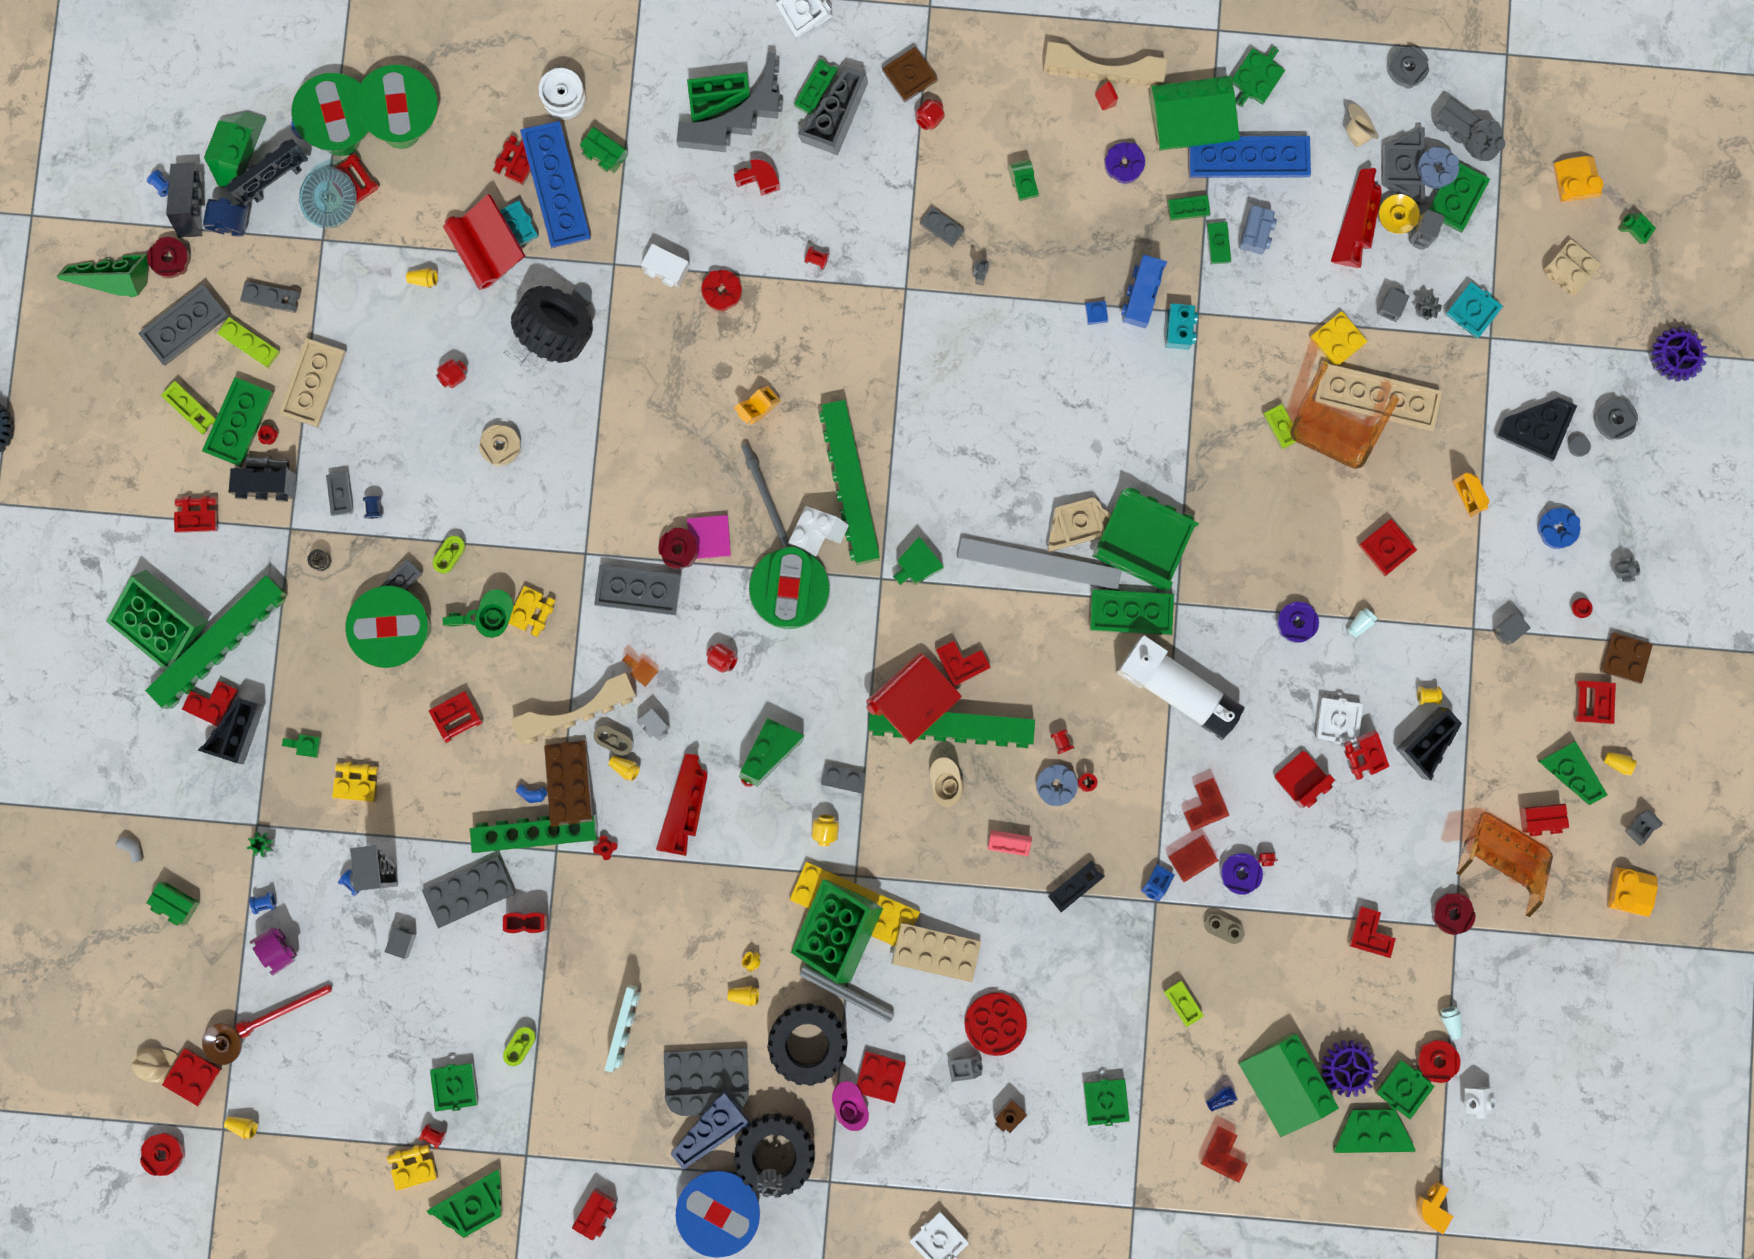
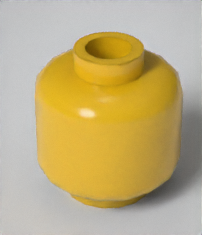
[811,814,839,846]

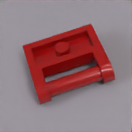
[331,154,379,205]
[1575,681,1616,724]
[428,691,483,743]

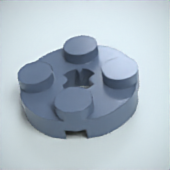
[1417,147,1459,189]
[1036,765,1078,806]

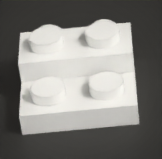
[776,0,833,38]

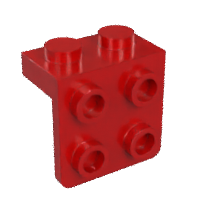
[1274,751,1336,808]

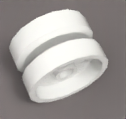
[538,68,586,120]

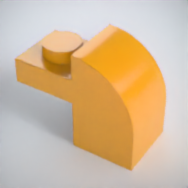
[734,386,781,425]
[1416,1182,1454,1235]

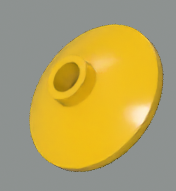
[1379,194,1420,234]

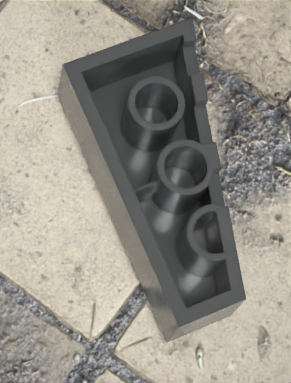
[798,68,868,155]
[350,845,398,891]

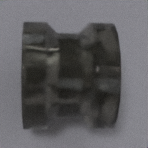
[307,549,332,571]

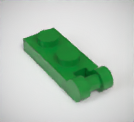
[794,58,839,116]

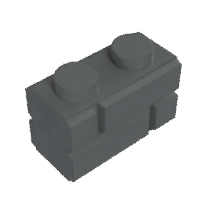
[1433,98,1481,144]
[1409,210,1445,250]

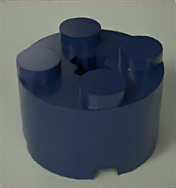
[203,198,249,237]

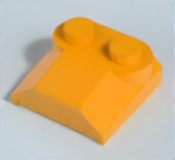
[1553,156,1603,203]
[1452,473,1490,517]
[1607,867,1658,917]

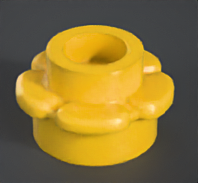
[742,952,761,972]

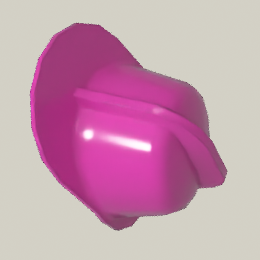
[832,1081,869,1131]

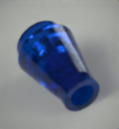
[1205,1085,1238,1112]

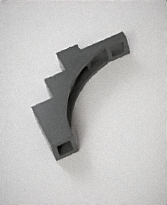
[676,52,783,152]

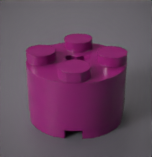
[250,927,298,976]

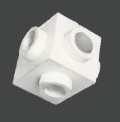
[1464,1086,1497,1119]

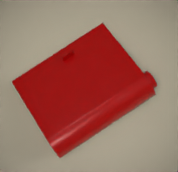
[443,194,525,290]
[866,653,962,745]

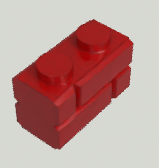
[1519,803,1569,836]
[572,1188,617,1241]

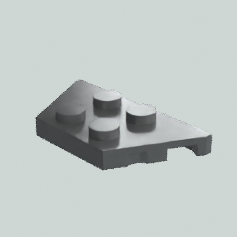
[1383,127,1425,205]

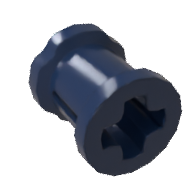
[363,496,383,519]

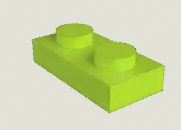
[1263,404,1301,450]
[1163,980,1204,1027]

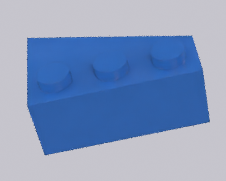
[1121,255,1167,329]

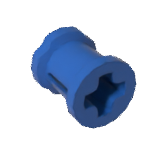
[146,170,169,197]
[338,869,360,896]
[249,891,276,914]

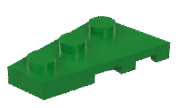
[1538,741,1608,805]

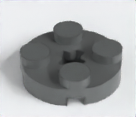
[1387,46,1429,89]
[1467,120,1505,161]
[1594,399,1638,440]

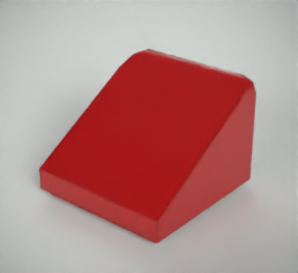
[1095,81,1118,111]

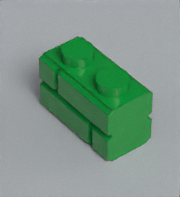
[580,127,628,173]
[146,881,200,926]

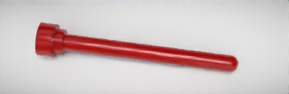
[235,985,332,1039]

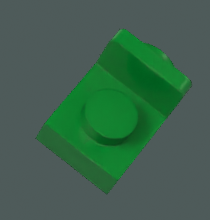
[1618,213,1656,244]

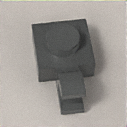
[973,260,989,286]

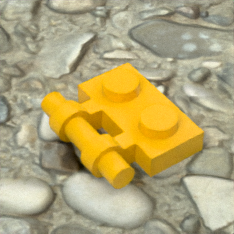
[508,586,556,637]
[332,762,378,802]
[387,1144,438,1191]

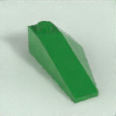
[57,254,148,297]

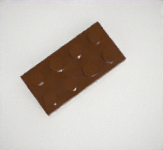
[544,740,593,827]

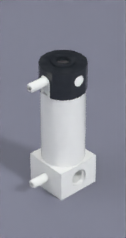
[1116,635,1245,740]

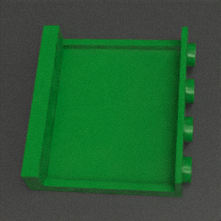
[1092,487,1199,591]

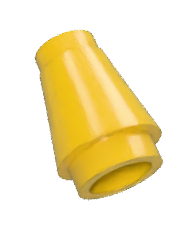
[406,268,438,288]
[1603,751,1637,776]
[608,755,640,781]
[727,986,759,1007]
[224,1116,258,1140]

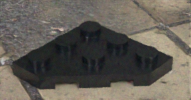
[1496,397,1578,462]

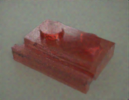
[1167,835,1219,882]

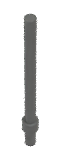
[741,443,791,548]

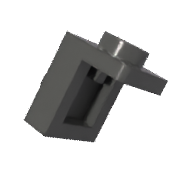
[1625,810,1663,846]

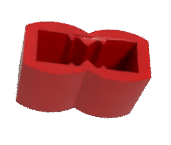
[502,912,548,934]

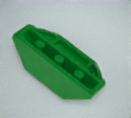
[204,111,266,189]

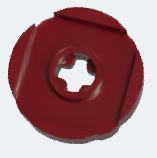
[147,237,190,278]
[658,527,699,569]
[1432,893,1476,935]

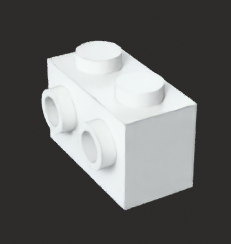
[641,244,690,288]

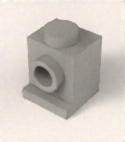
[636,709,669,741]

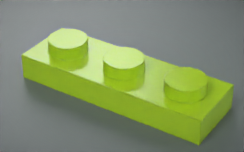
[217,317,280,369]

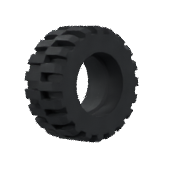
[511,286,593,363]
[767,1003,848,1086]
[734,1112,815,1198]

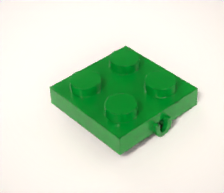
[1375,1060,1435,1120]
[430,1063,478,1112]
[1083,1078,1130,1126]

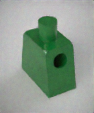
[893,536,944,585]

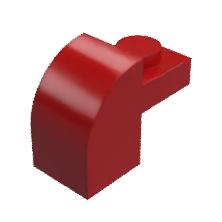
[733,159,780,196]

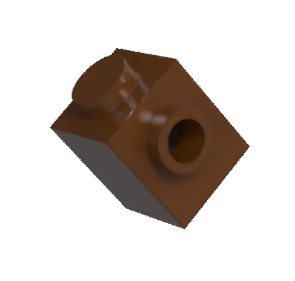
[994,1098,1027,1133]

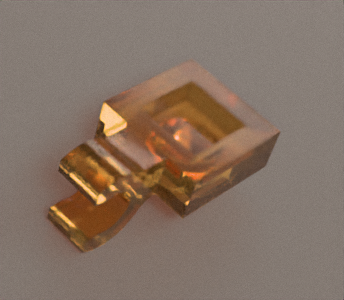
[622,654,659,687]

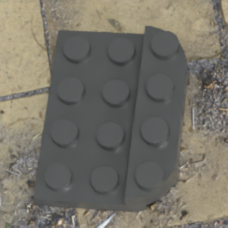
[664,1047,749,1116]

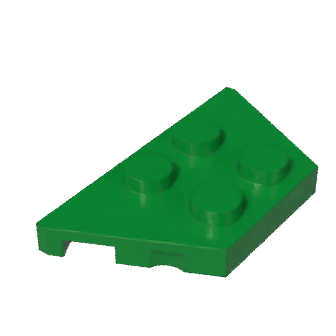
[1333,1109,1416,1153]
[427,1169,502,1238]

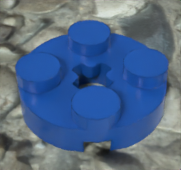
[1537,508,1581,549]

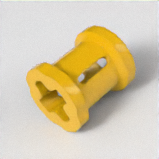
[1417,686,1442,705]

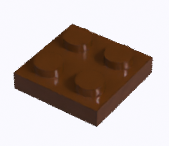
[882,47,938,103]
[1600,632,1653,684]

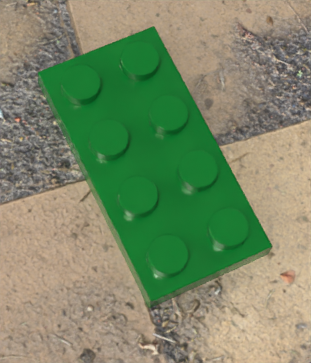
[202,377,274,467]
[1090,589,1174,636]

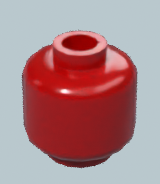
[915,99,945,130]
[436,358,467,389]
[706,643,738,673]

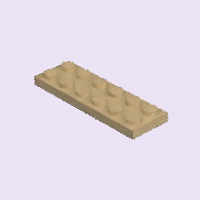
[1313,363,1443,432]

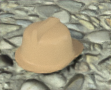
[1346,103,1379,147]
[930,757,965,807]
[132,1047,179,1084]

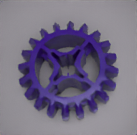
[1650,327,1708,382]
[1321,1040,1378,1097]

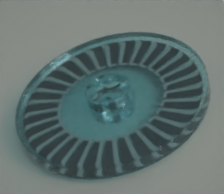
[299,167,356,228]

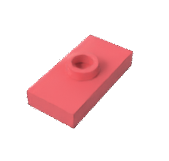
[988,830,1032,856]

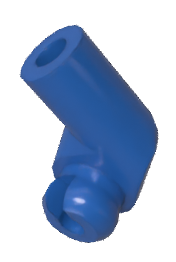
[516,784,547,803]

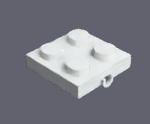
[1316,698,1363,745]
[909,1211,969,1259]

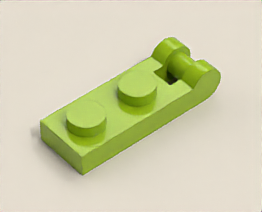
[161,381,216,435]

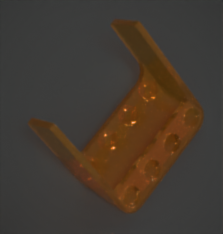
[1290,361,1399,469]
[1456,812,1553,917]

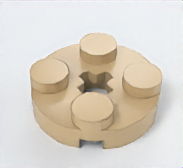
[479,425,521,466]

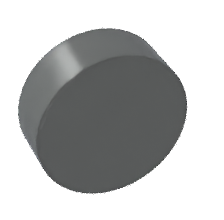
[571,286,592,307]
[1568,436,1591,457]

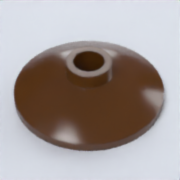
[202,1023,242,1065]

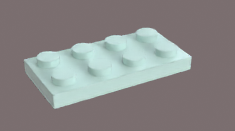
[604,985,641,1073]

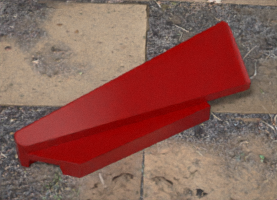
[1331,168,1382,268]
[656,754,708,856]

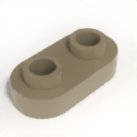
[593,726,633,756]
[1204,914,1245,944]

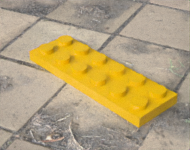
[790,862,920,947]

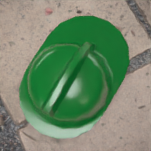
[475,589,513,638]

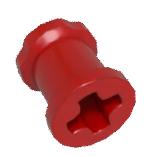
[804,246,830,270]
[1050,729,1075,755]
[1077,773,1098,792]
[419,1123,447,1149]

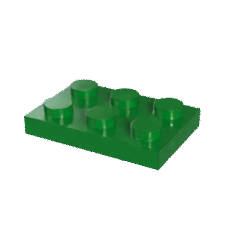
[1428,163,1490,233]

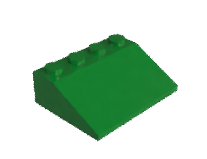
[1149,76,1240,151]
[106,570,208,671]
[791,879,883,984]
[1238,1032,1339,1137]

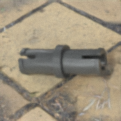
[246,456,290,471]

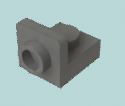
[948,1054,983,1082]

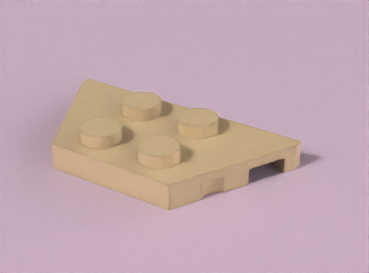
[1047,497,1110,553]

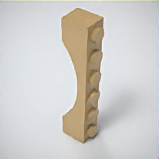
[1043,42,1167,90]
[510,673,637,745]

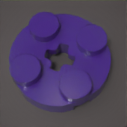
[1104,142,1145,184]
[1277,602,1319,643]
[1220,853,1263,895]

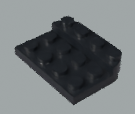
[226,139,308,205]

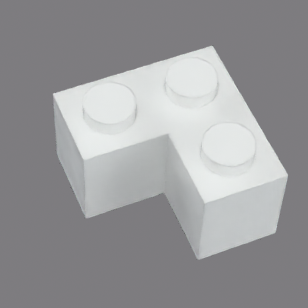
[788,506,849,556]

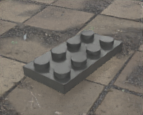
[138,284,229,366]
[594,565,682,616]
[422,856,516,928]

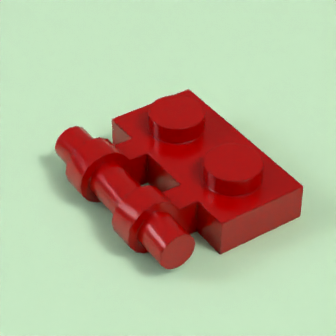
[493,135,531,186]
[174,495,218,533]
[1344,730,1390,780]

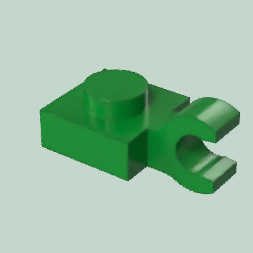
[442,610,478,627]
[282,734,321,758]

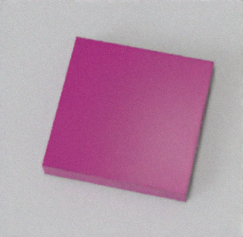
[687,515,731,559]

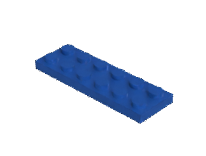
[520,121,591,249]
[1189,136,1311,178]

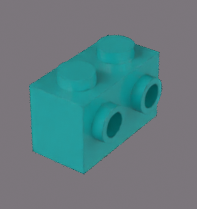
[1165,303,1198,350]

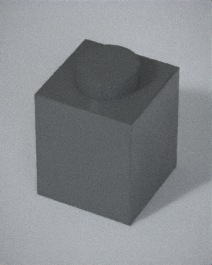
[1377,288,1410,322]
[1494,612,1531,645]
[384,925,417,959]

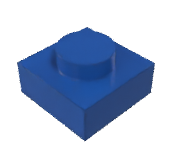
[1085,301,1108,325]

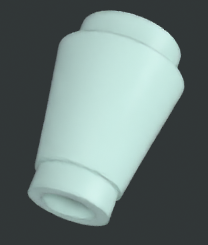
[1347,608,1378,638]
[1440,1006,1463,1039]

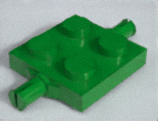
[1232,46,1286,107]

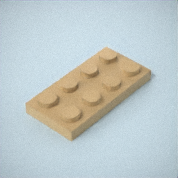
[278,338,346,428]
[891,923,981,982]

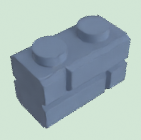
[1239,206,1277,255]

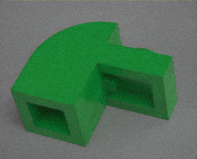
[1008,159,1039,201]

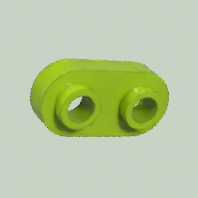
[432,536,466,574]
[503,1026,536,1066]

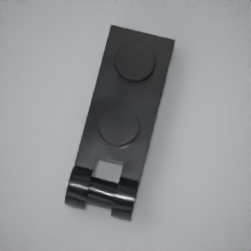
[1047,860,1105,913]

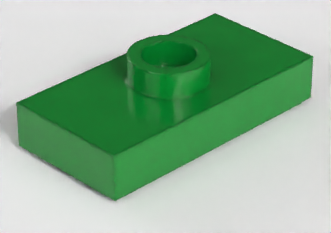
[1167,195,1211,221]
[1206,222,1231,265]

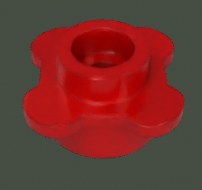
[593,836,618,860]

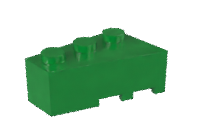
[687,72,750,122]
[739,718,804,787]

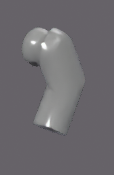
[116,837,142,863]

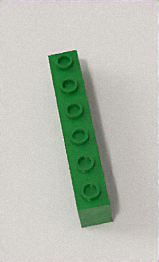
[469,815,599,853]

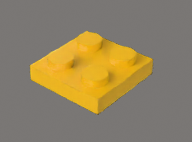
[1310,311,1368,366]

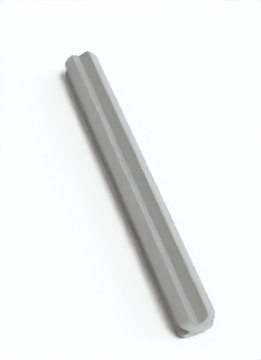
[800,966,894,1023]

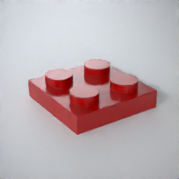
[1358,519,1417,577]
[162,1048,222,1107]
[857,1051,906,1104]

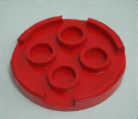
[964,992,1027,1056]

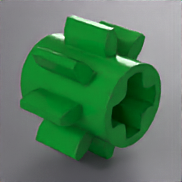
[247,832,275,857]

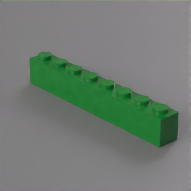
[818,400,880,566]
[145,575,288,709]
[868,712,1035,749]

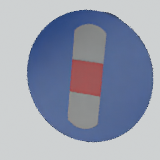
[675,1171,760,1258]

